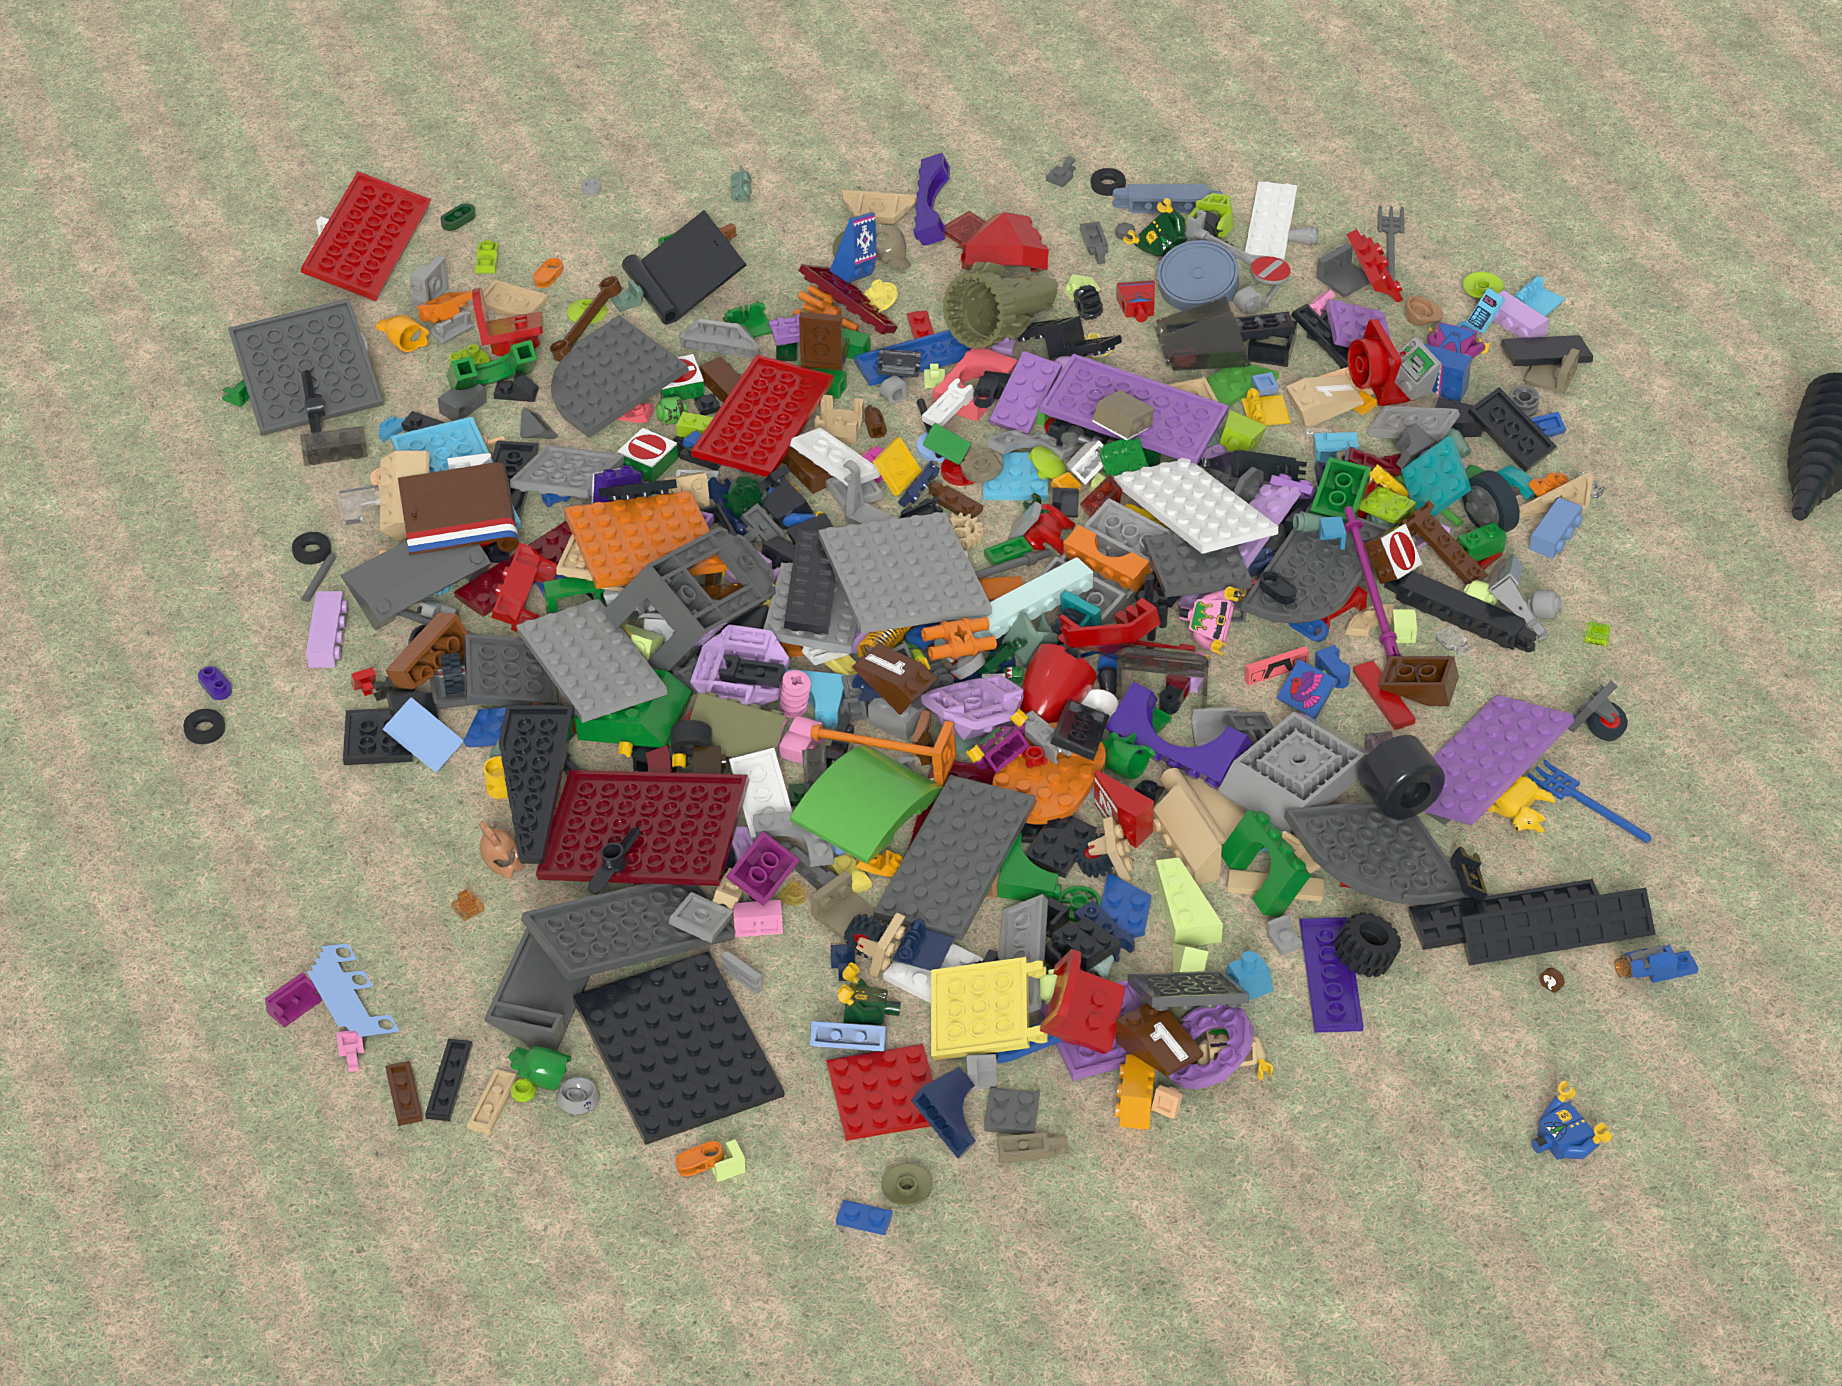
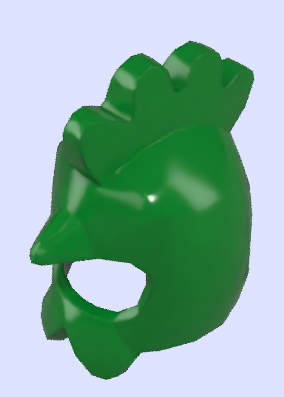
[1101,732,1156,779]
[508,1046,572,1091]

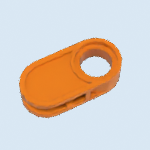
[533,258,563,288]
[675,1141,725,1177]

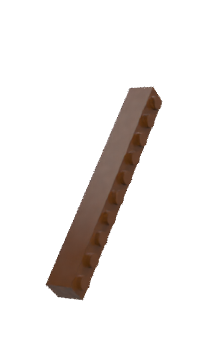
[700,357,834,494]

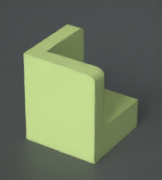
[1391,609,1417,643]
[710,1140,746,1182]

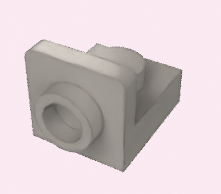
[1267,914,1302,956]

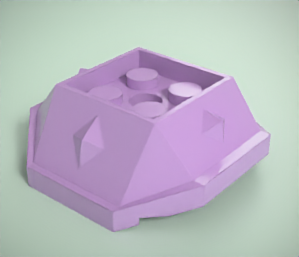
[690,625,790,707]
[921,674,1024,740]

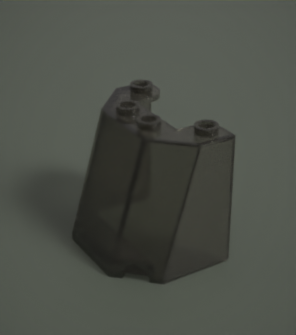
[1154,296,1251,371]

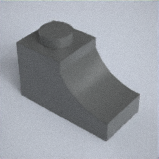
[438,384,487,421]
[1396,424,1435,469]

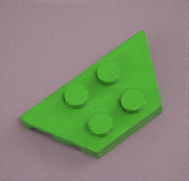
[1207,361,1279,407]

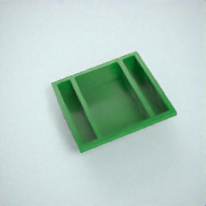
[575,669,692,748]

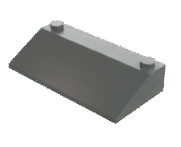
[341,541,491,630]
[484,927,591,1051]

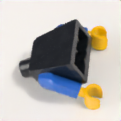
[762,478,823,530]

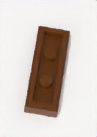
[385,1061,423,1126]

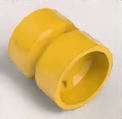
[483,756,508,799]

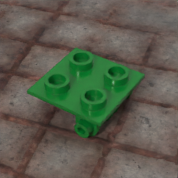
[722,301,772,338]

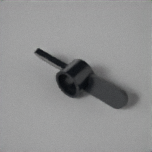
[301,370,325,446]
[588,827,641,894]

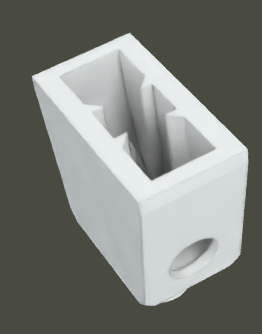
[1066,440,1104,485]

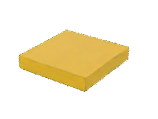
[872,437,922,496]

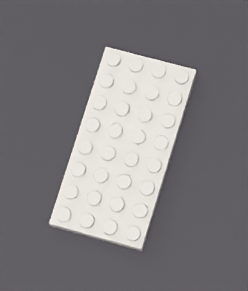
[1114,458,1278,554]

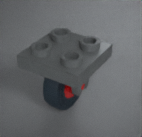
[1568,681,1628,741]

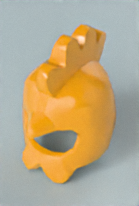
[375,315,429,352]

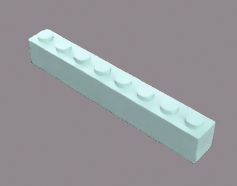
[935,557,1093,662]

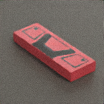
[1245,646,1309,685]

